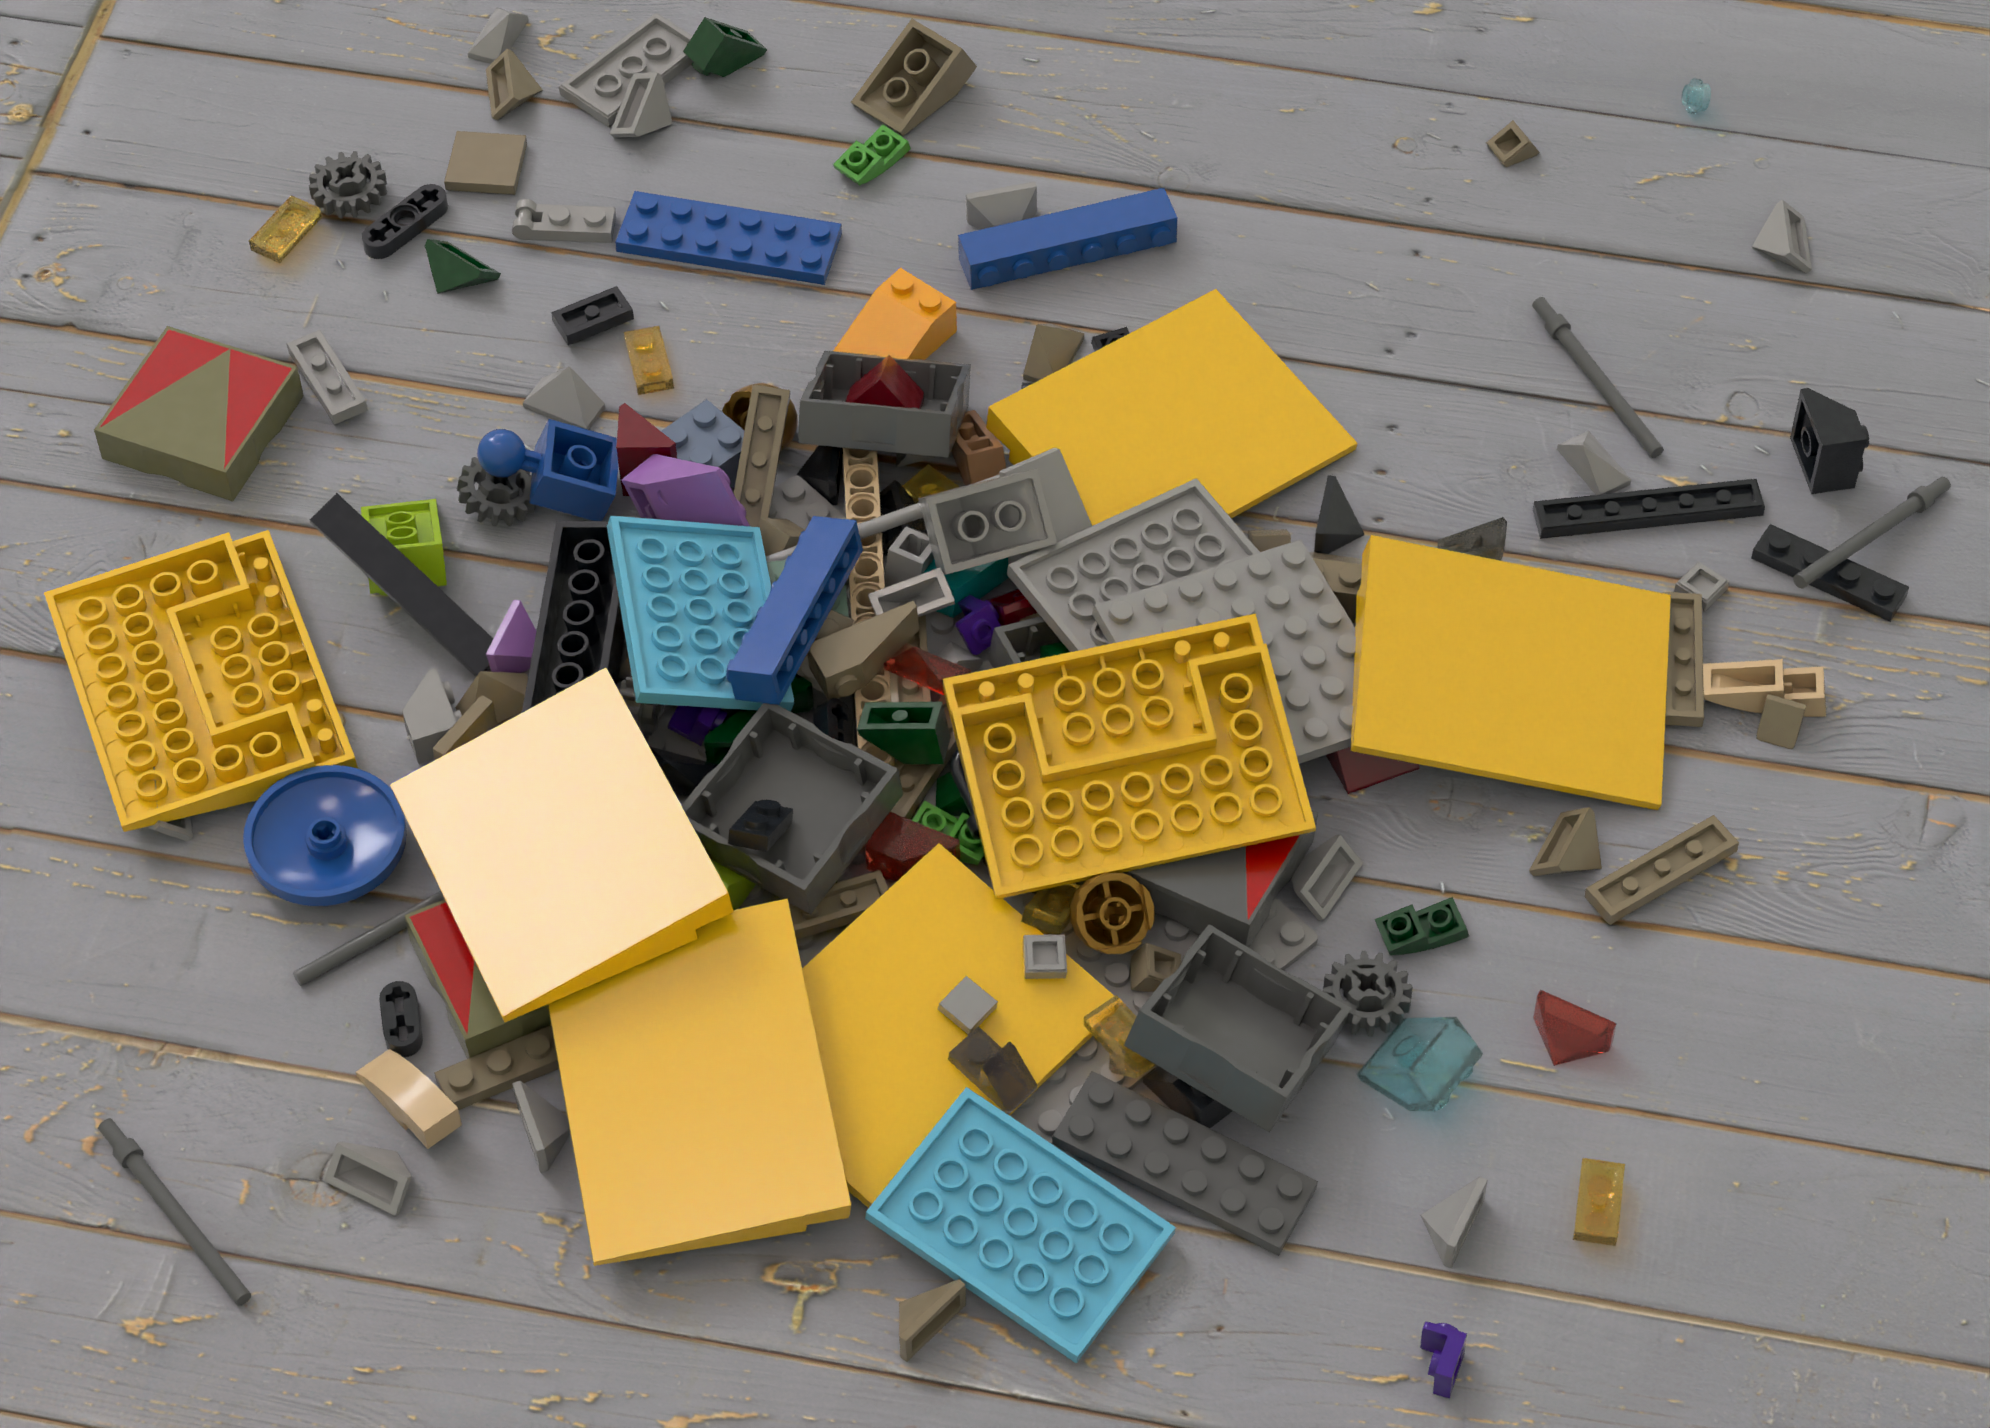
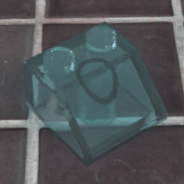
[1356,1017,1483,1112]

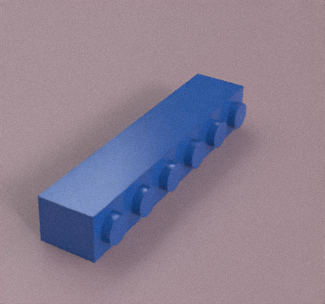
[958,188,1178,290]
[726,516,863,705]

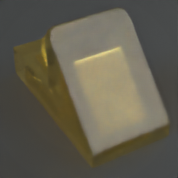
[1084,995,1156,1078]

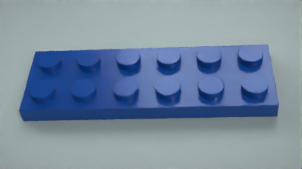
[615,191,842,285]

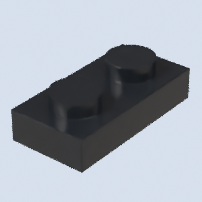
[551,286,634,346]
[728,799,793,852]

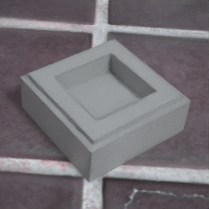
[1674,561,1730,612]
[1023,935,1067,979]
[938,976,998,1036]

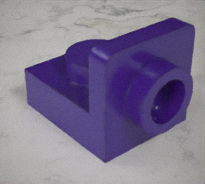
[1420,1322,1467,1399]

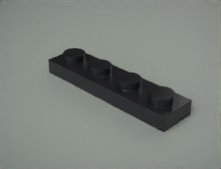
[1751,524,1909,622]

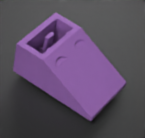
[622,454,750,526]

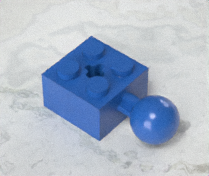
[477,419,618,521]

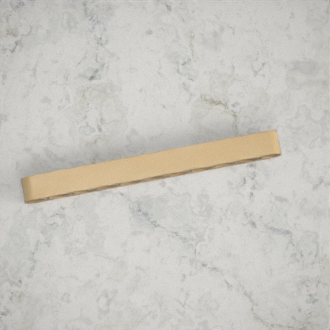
[843,448,895,766]

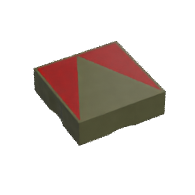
[94,326,304,501]
[404,899,551,1059]

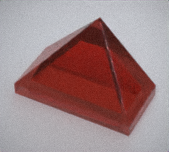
[884,643,971,696]
[1533,990,1617,1066]

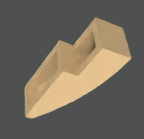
[1703,659,1826,717]
[356,1049,462,1149]

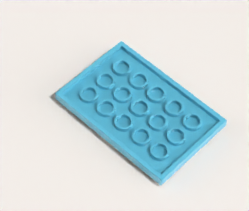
[607,516,794,712]
[865,1087,1176,1363]

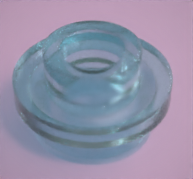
[1681,78,1711,114]

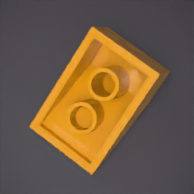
[833,268,957,360]

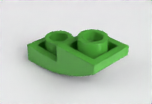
[833,124,911,186]
[903,800,984,865]

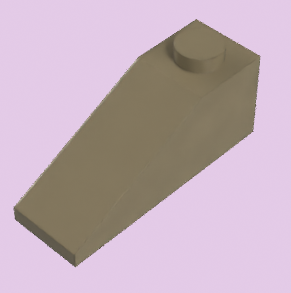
[807,600,919,700]

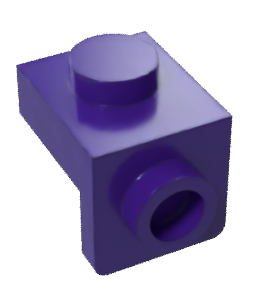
[956,594,1000,655]
[667,706,727,746]

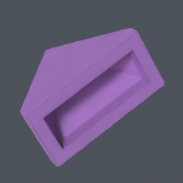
[486,600,536,673]

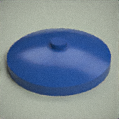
[243,765,407,906]

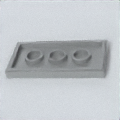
[559,13,693,127]

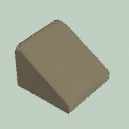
[1486,120,1540,167]
[1756,694,1806,749]
[1131,942,1181,992]

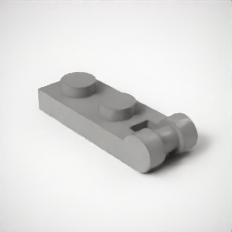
[512,199,616,243]

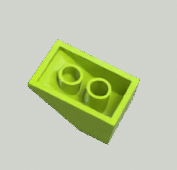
[361,499,447,596]

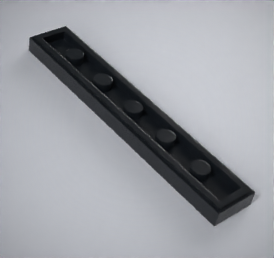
[1533,479,1765,539]
[310,493,494,677]

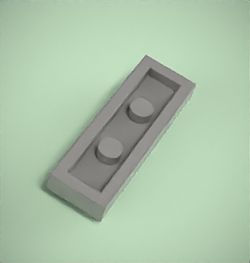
[286,330,368,425]

